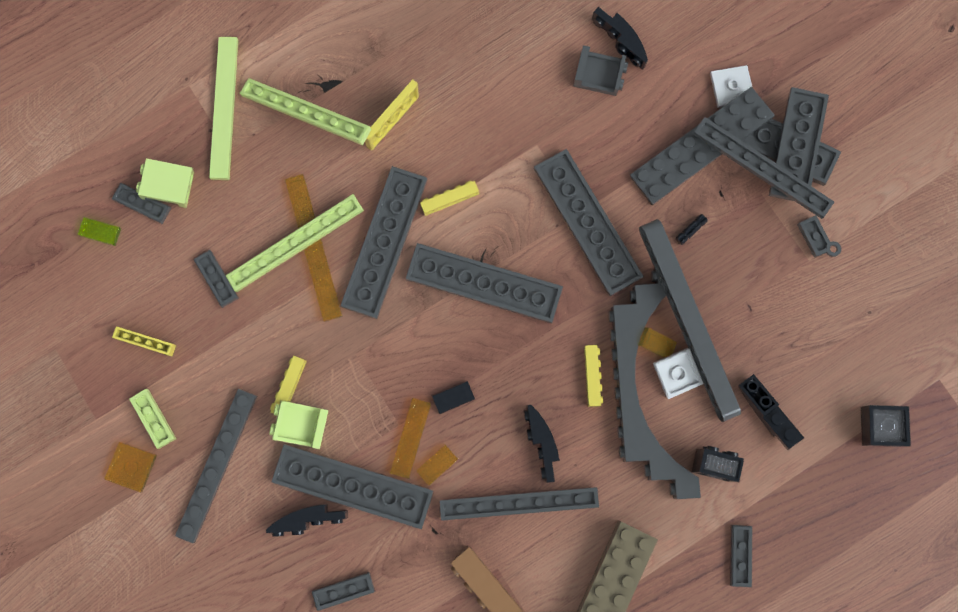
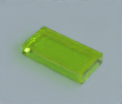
[77,217,121,246]

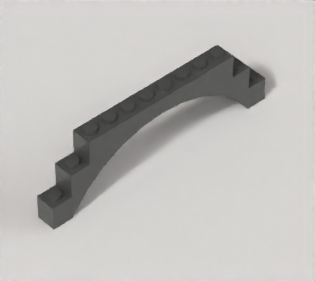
[608,264,701,499]

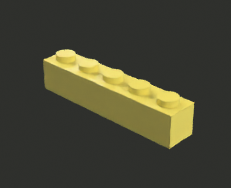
[420,181,479,216]
[112,326,176,356]
[584,345,603,407]
[270,356,307,414]

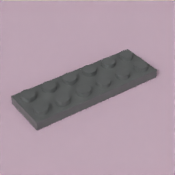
[768,87,829,201]
[742,119,841,186]

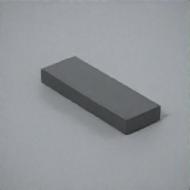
[112,183,171,224]
[194,250,239,308]
[730,525,752,587]
[312,572,375,611]

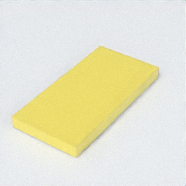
[365,79,419,151]

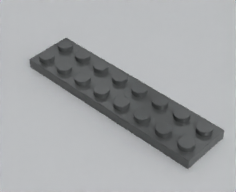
[630,86,775,205]
[534,149,643,296]
[341,166,428,319]
[406,243,563,324]
[272,444,434,529]

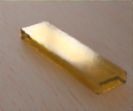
[390,398,431,479]

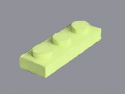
[129,389,176,449]

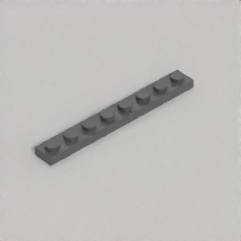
[693,117,834,219]
[175,389,258,543]
[440,487,599,521]

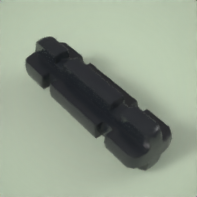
[676,214,708,245]

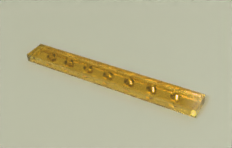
[285,174,343,322]

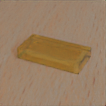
[639,327,677,358]
[416,445,459,485]

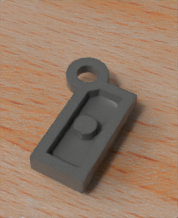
[797,215,842,258]

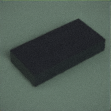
[432,381,475,414]

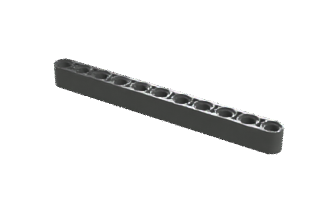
[639,219,741,422]

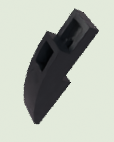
[592,7,648,70]
[738,374,805,450]
[524,405,560,483]
[266,504,348,537]

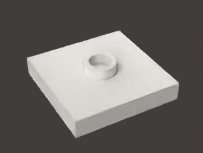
[710,65,752,108]
[653,348,703,399]

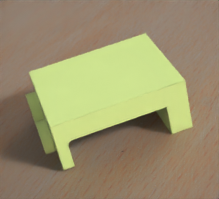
[136,158,194,208]
[269,400,328,449]

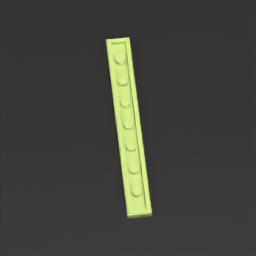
[209,37,238,180]
[240,78,371,145]
[226,194,364,292]

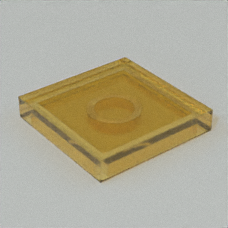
[104,442,157,493]

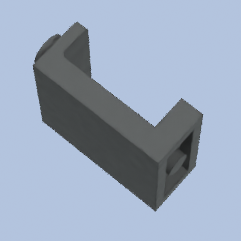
[573,45,628,96]

